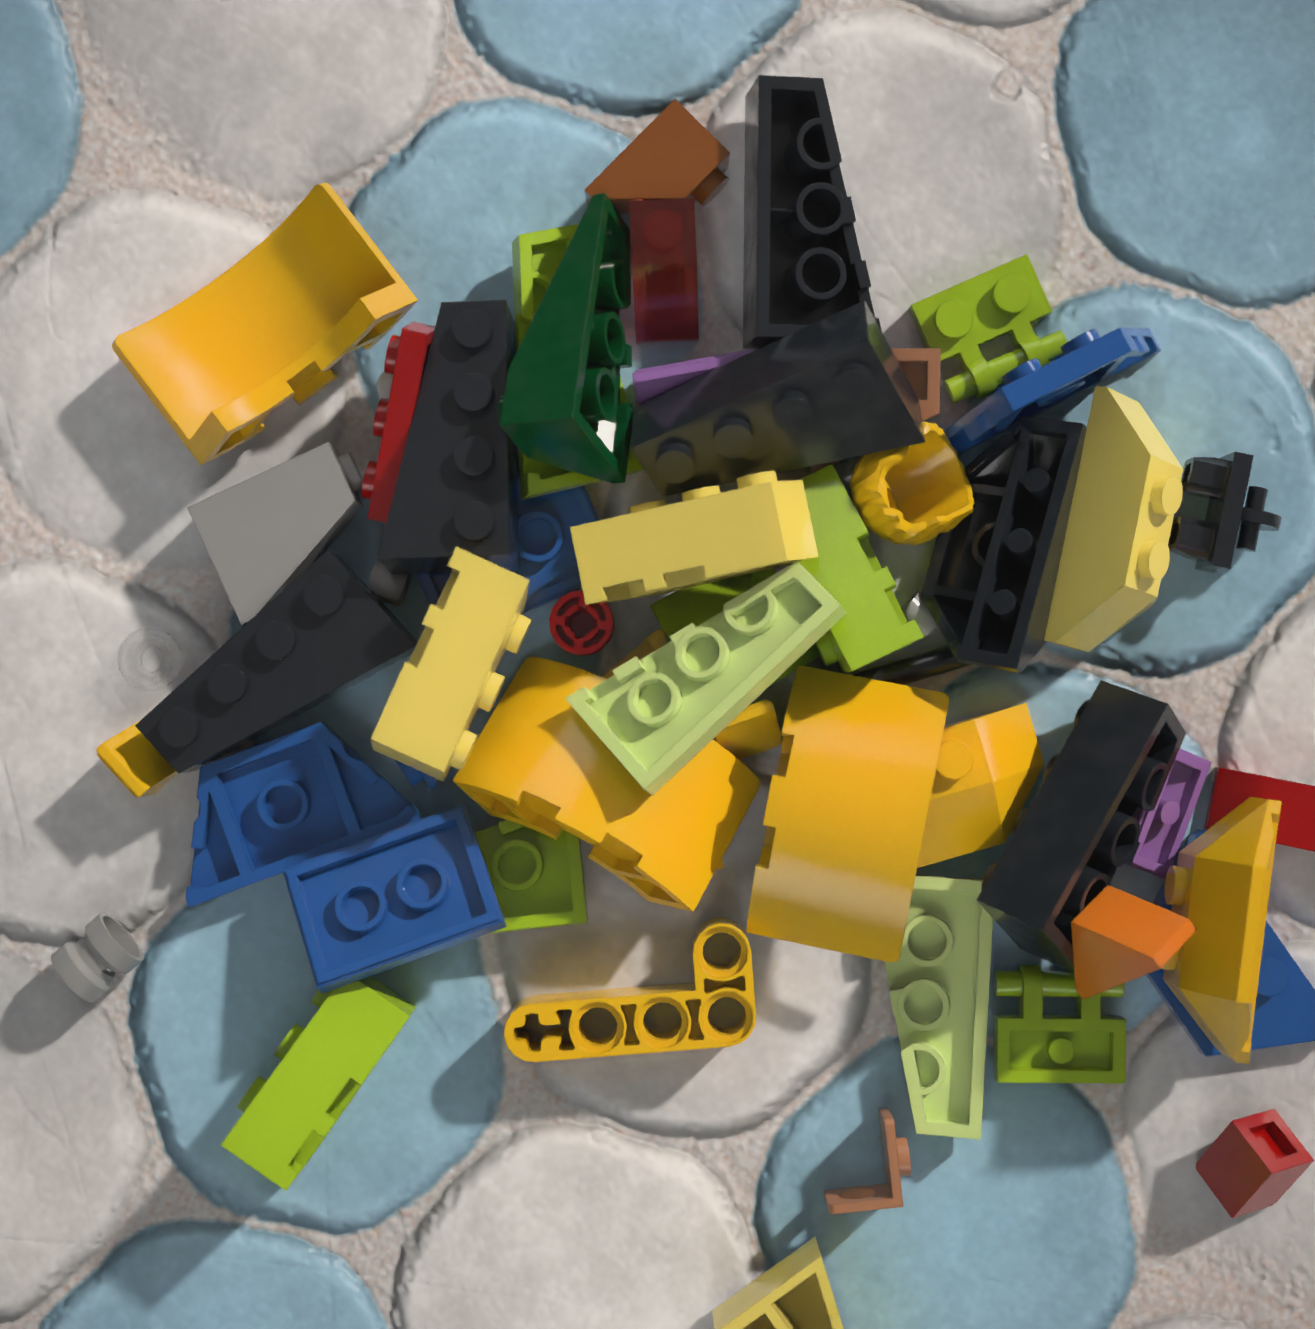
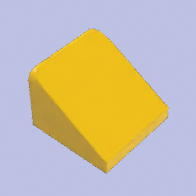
[715,699,782,760]
[95,722,177,797]

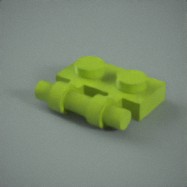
[908,254,1068,404]
[993,965,1126,1084]

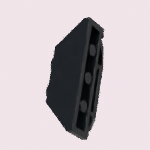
[921,416,1087,673]

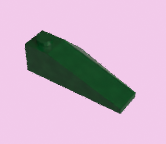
[498,193,633,484]

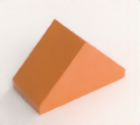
[1071,885,1197,1000]

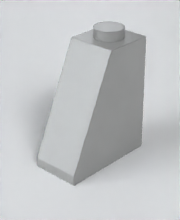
[187,442,364,625]

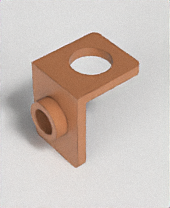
[824,1108,911,1214]

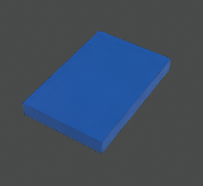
[416,476,599,614]
[282,804,507,993]

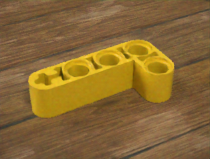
[504,917,756,1062]

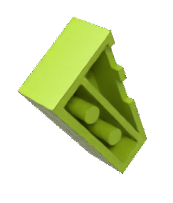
[788,464,924,673]
[221,976,417,1191]

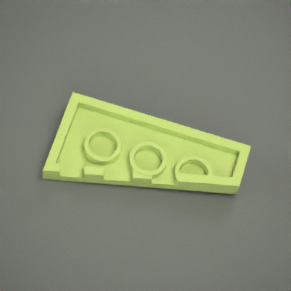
[884,874,993,1140]

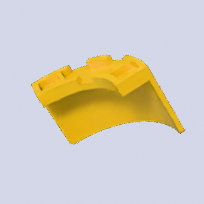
[112,182,418,465]
[452,656,760,912]
[746,665,949,963]

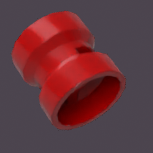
[549,591,614,656]

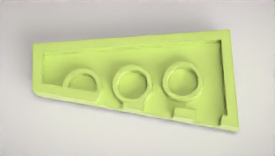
[565,561,847,795]

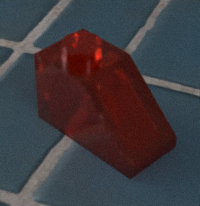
[629,198,699,344]

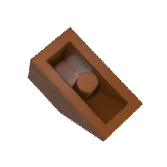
[584,99,730,214]

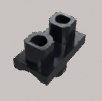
[1168,452,1282,573]

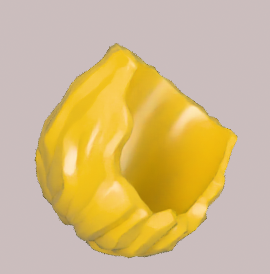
[849,422,974,546]

